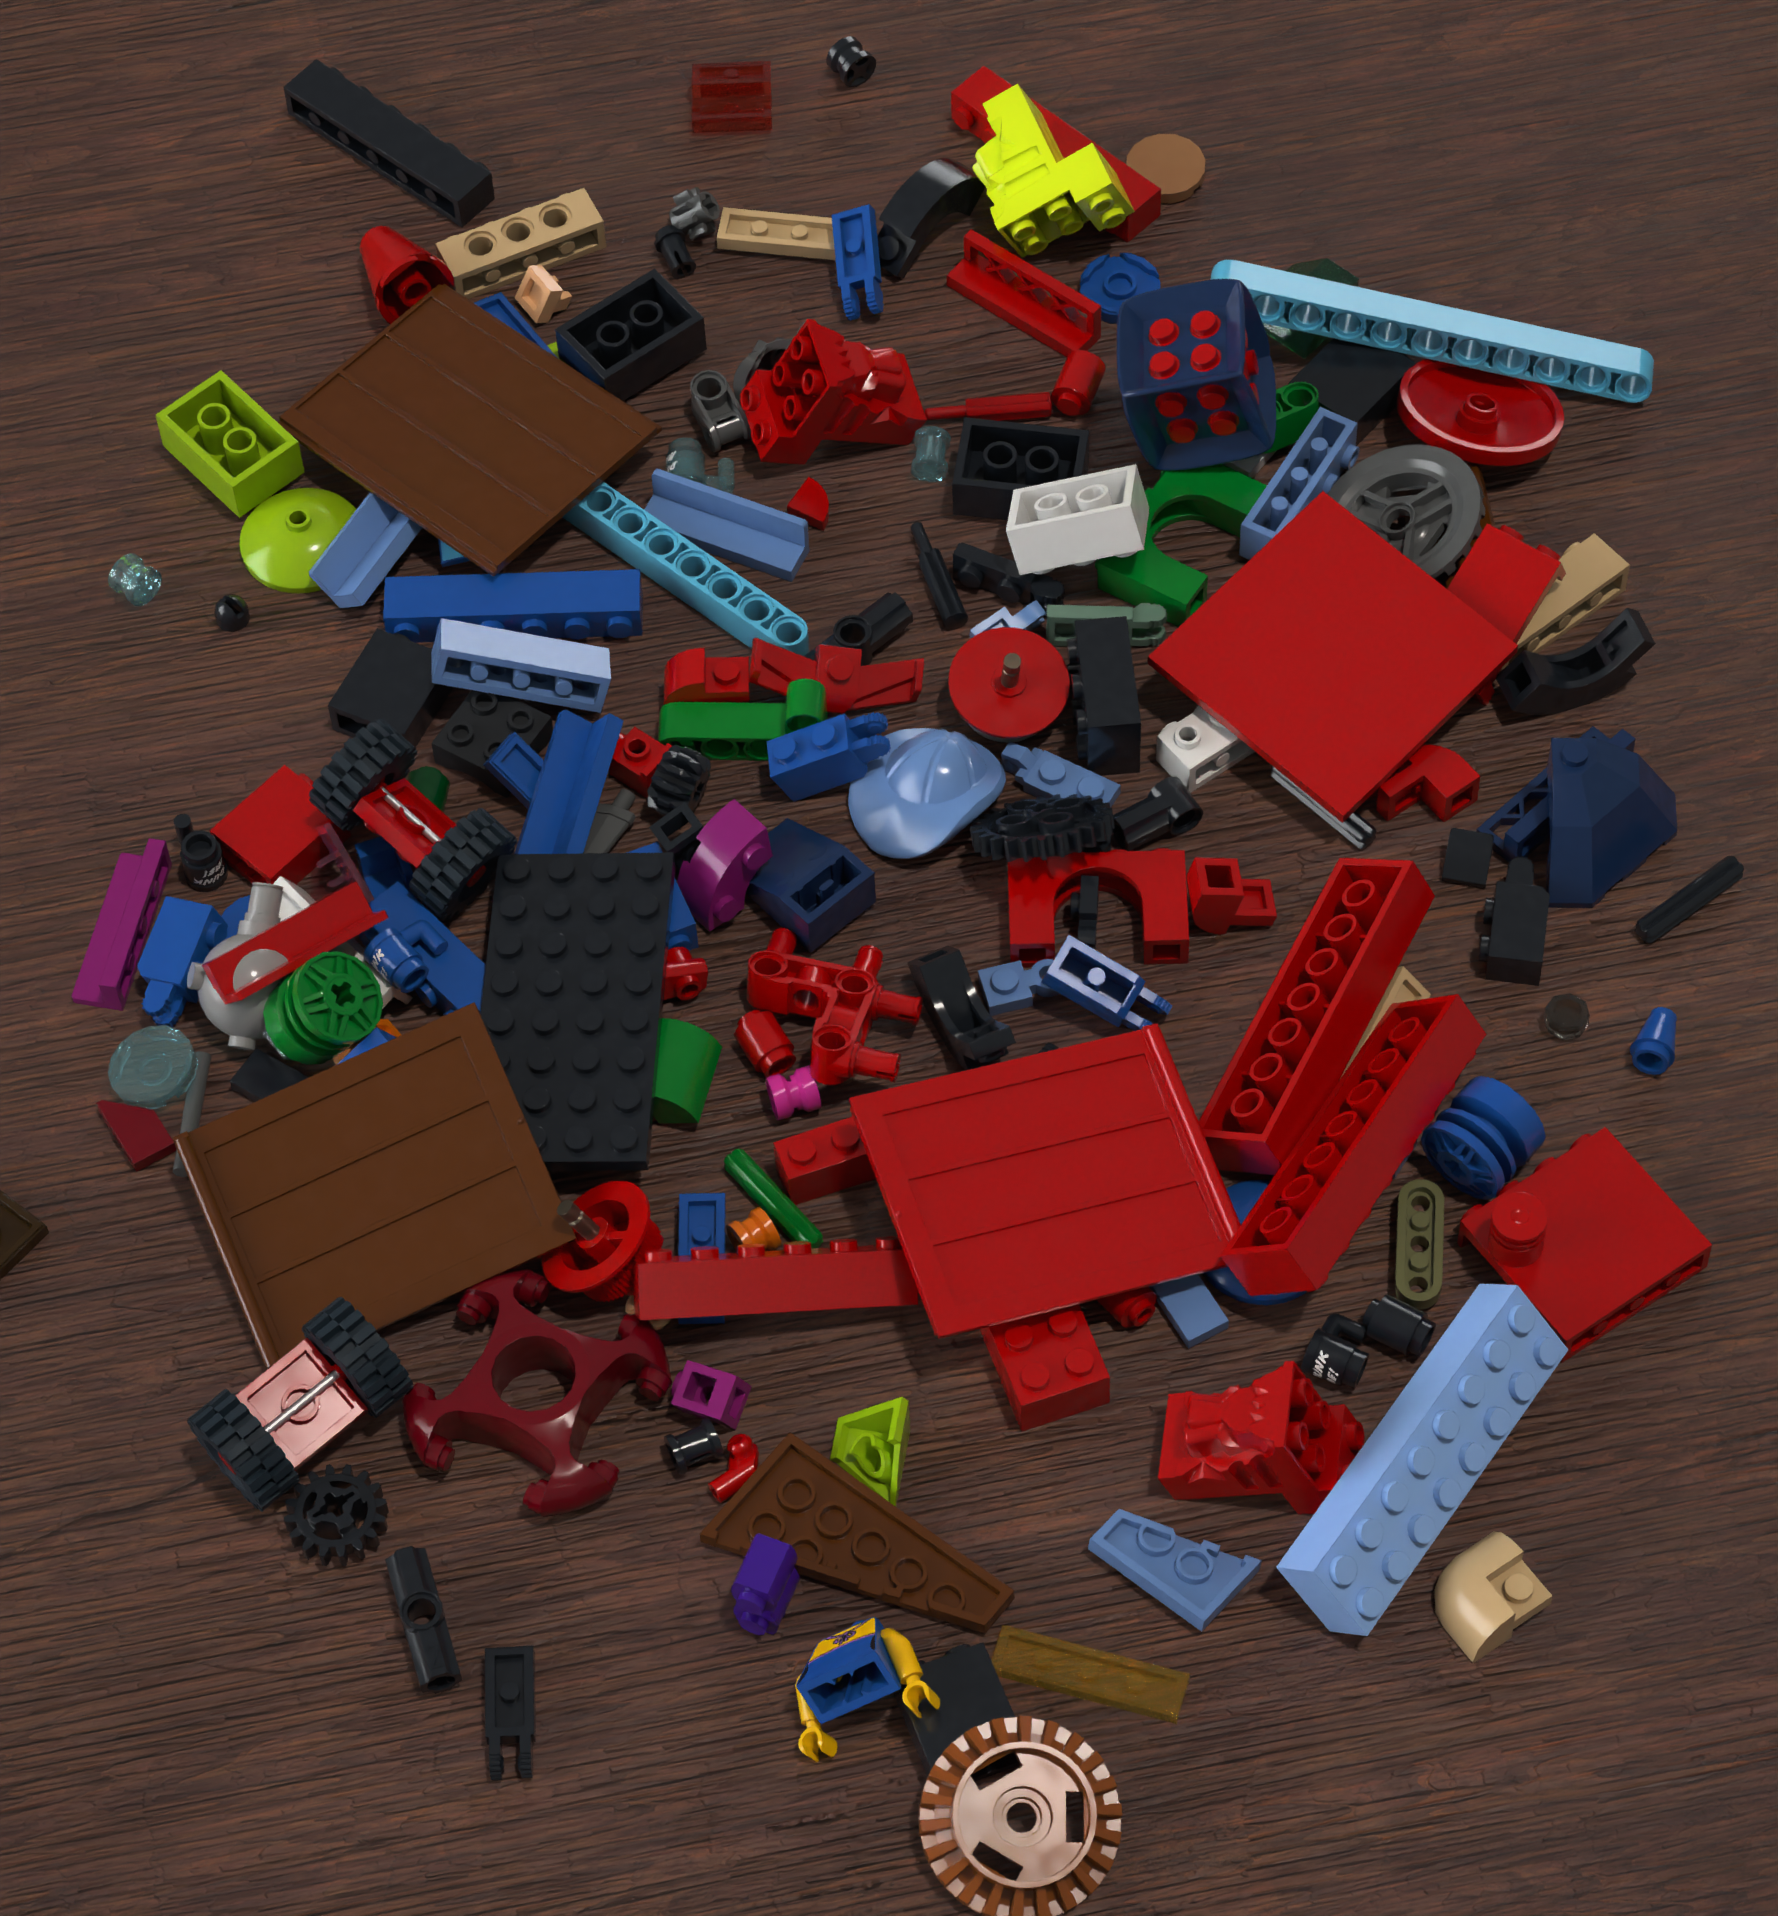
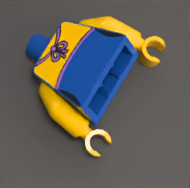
[795,1617,940,1762]

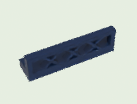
[1476,726,1636,862]

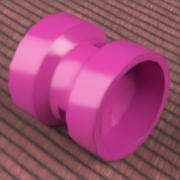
[765,1065,822,1121]

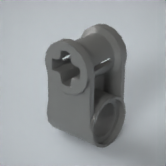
[690,370,751,453]

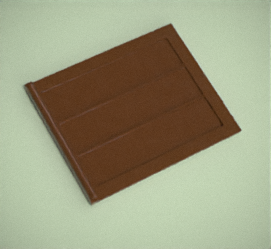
[278,284,662,576]
[172,1002,577,1370]

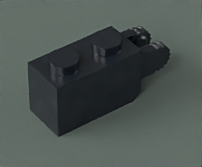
[1479,856,1550,986]

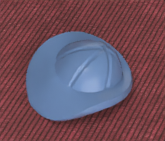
[848,728,1006,859]

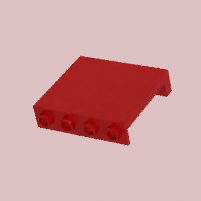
[1457,1127,1712,1363]

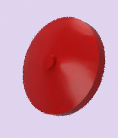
[1396,358,1564,466]

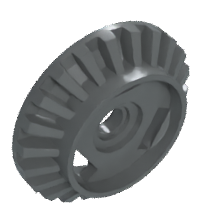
[1327,444,1486,581]

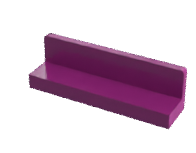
[72,838,172,1011]

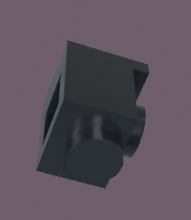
[649,802,703,870]

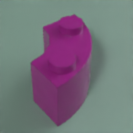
[677,799,773,932]

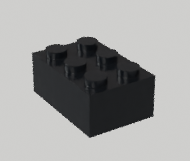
[555,268,707,401]
[952,417,1089,520]
[1067,616,1141,776]

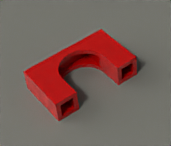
[1007,848,1189,968]

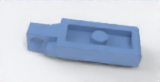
[1001,742,1121,808]

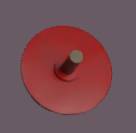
[948,627,1070,743]

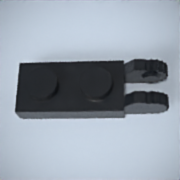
[953,542,1065,619]
[485,1646,536,1780]

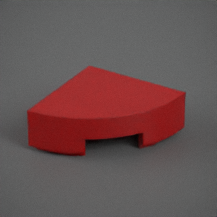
[787,477,829,531]

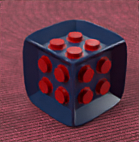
[1117,279,1276,471]

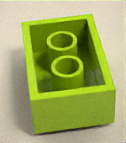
[155,370,305,518]

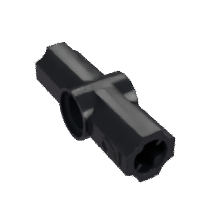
[804,592,913,666]
[385,1546,462,1694]

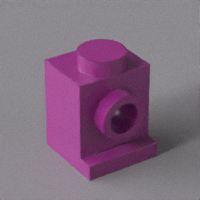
[671,1360,752,1430]

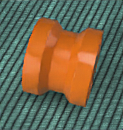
[726,1207,782,1252]

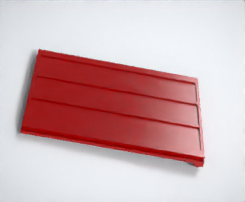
[849,1023,1241,1339]

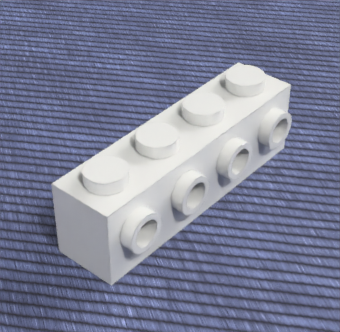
[1156,705,1255,793]

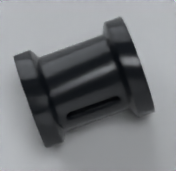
[664,1417,724,1475]

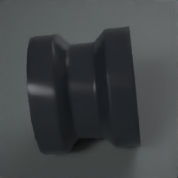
[826,36,876,87]

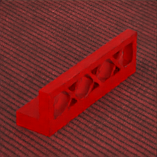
[946,229,1101,357]

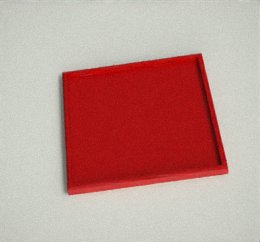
[1148,491,1518,823]

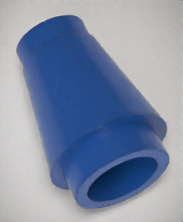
[1630,1007,1677,1075]

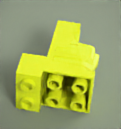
[972,84,1135,258]

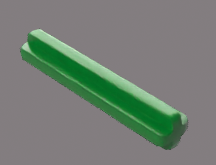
[724,1148,823,1249]

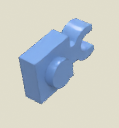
[978,959,1059,1016]

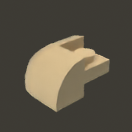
[1434,1531,1552,1663]

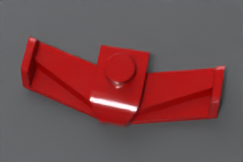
[749,638,924,714]

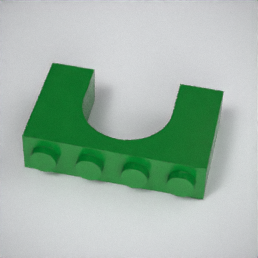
[1095,464,1267,627]

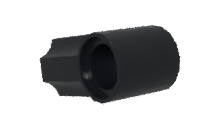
[1113,777,1203,851]

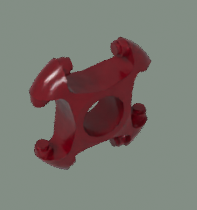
[402,1269,672,1517]

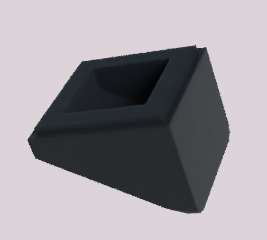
[1442,828,1494,888]

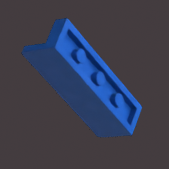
[514,710,624,854]

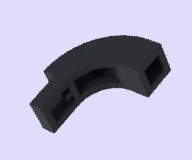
[877,158,986,278]
[1496,608,1656,715]
[907,945,1016,1070]

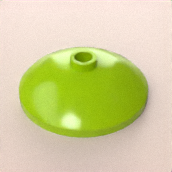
[239,488,356,594]

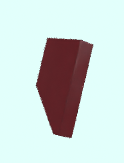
[96,1100,176,1172]

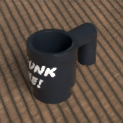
[173,814,228,892]
[1301,1314,1369,1388]

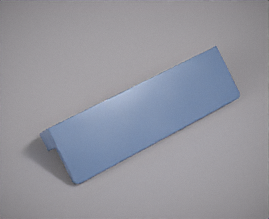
[644,468,810,582]
[309,492,422,609]

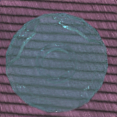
[108,1025,198,1109]

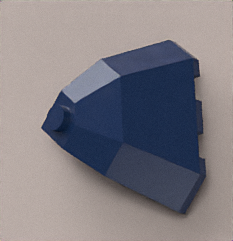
[1546,738,1678,908]

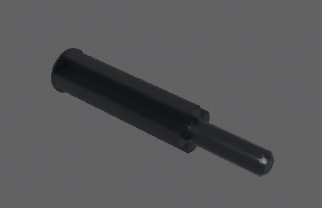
[911,522,968,630]

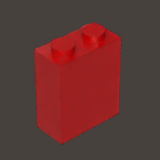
[209,764,351,885]

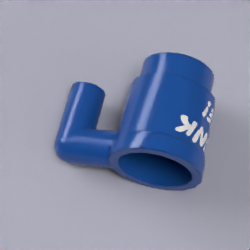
[363,920,448,993]

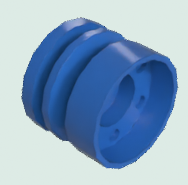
[1421,1076,1546,1200]

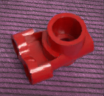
[664,947,708,1000]

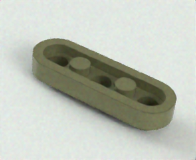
[1395,1179,1444,1310]

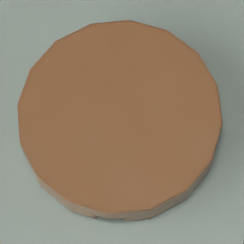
[1126,134,1206,204]

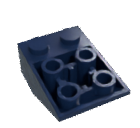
[746,818,876,953]

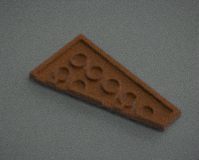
[700,1432,1015,1633]

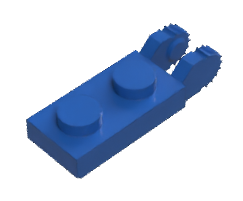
[831,204,884,321]

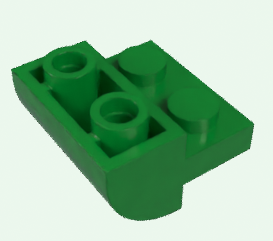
[653,1018,722,1124]

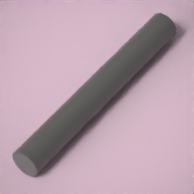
[173,1051,211,1177]

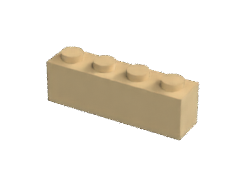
[1498,533,1630,674]

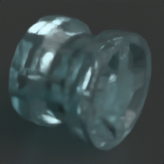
[108,553,162,606]

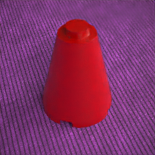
[360,226,454,324]

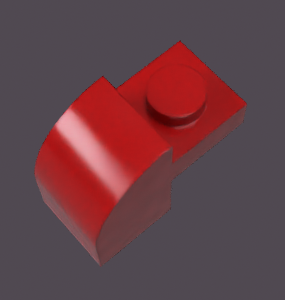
[664,647,750,705]
[1376,745,1481,823]
[1186,857,1277,935]

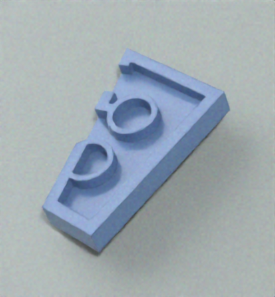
[1088,1509,1262,1632]

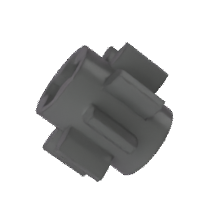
[669,187,720,240]

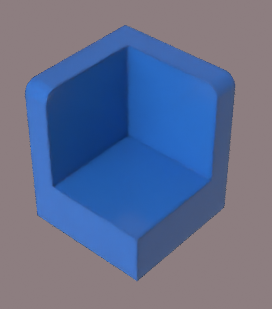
[355,836,415,900]

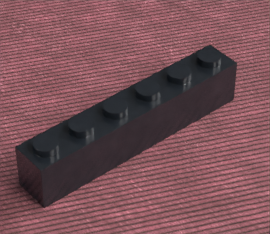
[283,59,495,228]

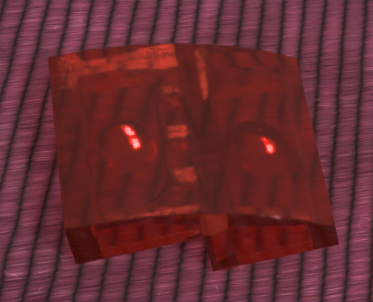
[691,61,772,133]

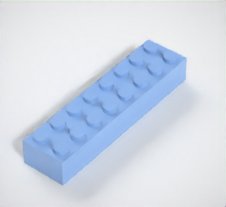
[1276,1283,1568,1636]

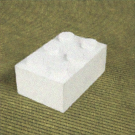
[1006,464,1149,575]

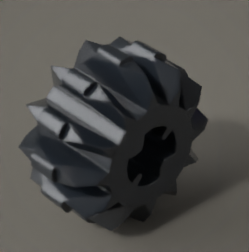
[647,744,711,816]

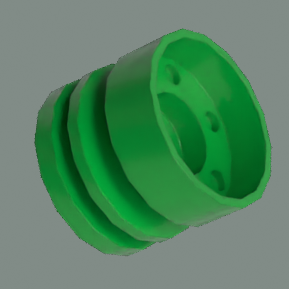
[263,951,383,1065]

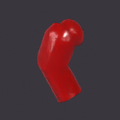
[708,1434,759,1503]

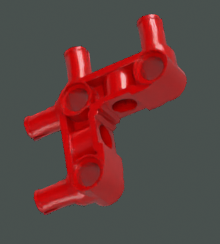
[747,928,923,1085]

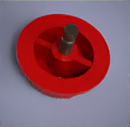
[542,1181,664,1302]

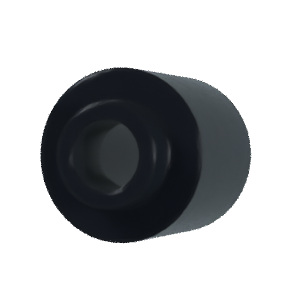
[1362,1294,1436,1357]

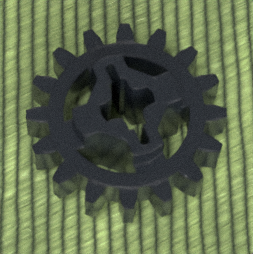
[284,1464,389,1566]

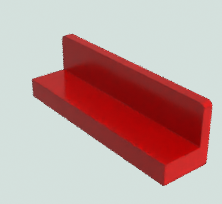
[202,881,389,1005]

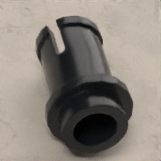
[654,225,696,279]

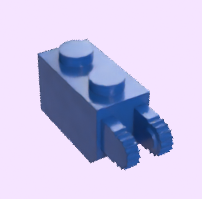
[766,712,891,802]
[137,896,228,1029]
[1041,935,1172,1031]

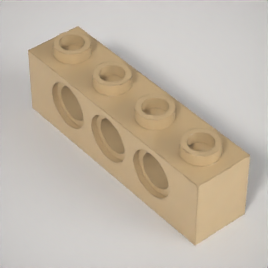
[435,188,606,299]

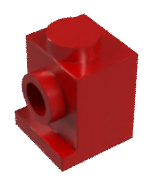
[609,726,672,798]

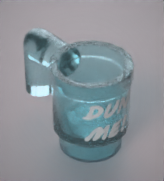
[666,438,735,493]

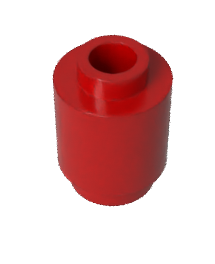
[734,1010,796,1077]
[1097,1286,1157,1328]

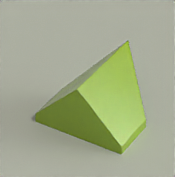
[830,1397,910,1507]

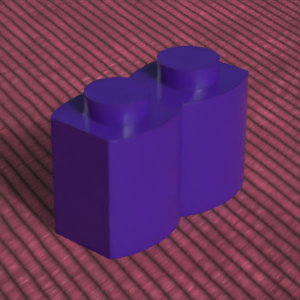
[731,1533,800,1635]

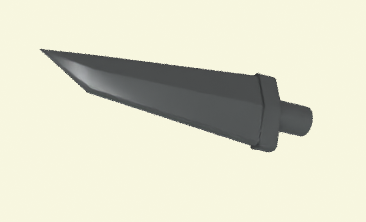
[583,789,636,853]

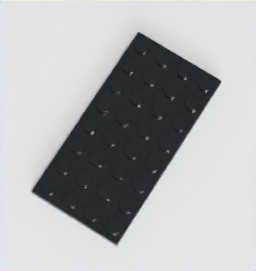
[480,852,676,1171]

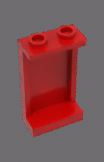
[1447,523,1566,706]

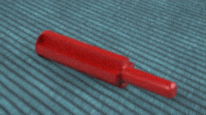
[925,392,1052,421]

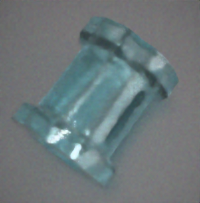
[911,426,951,482]

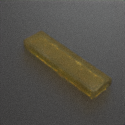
[992,1625,1190,1724]

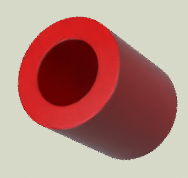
[1051,350,1106,416]

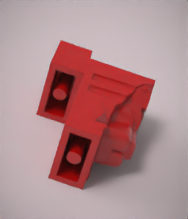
[739,319,927,465]
[1158,1361,1365,1515]

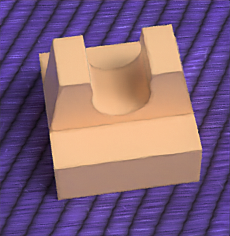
[515,265,572,323]

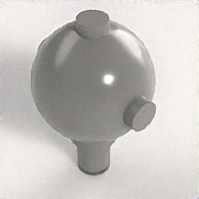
[187,882,295,1050]

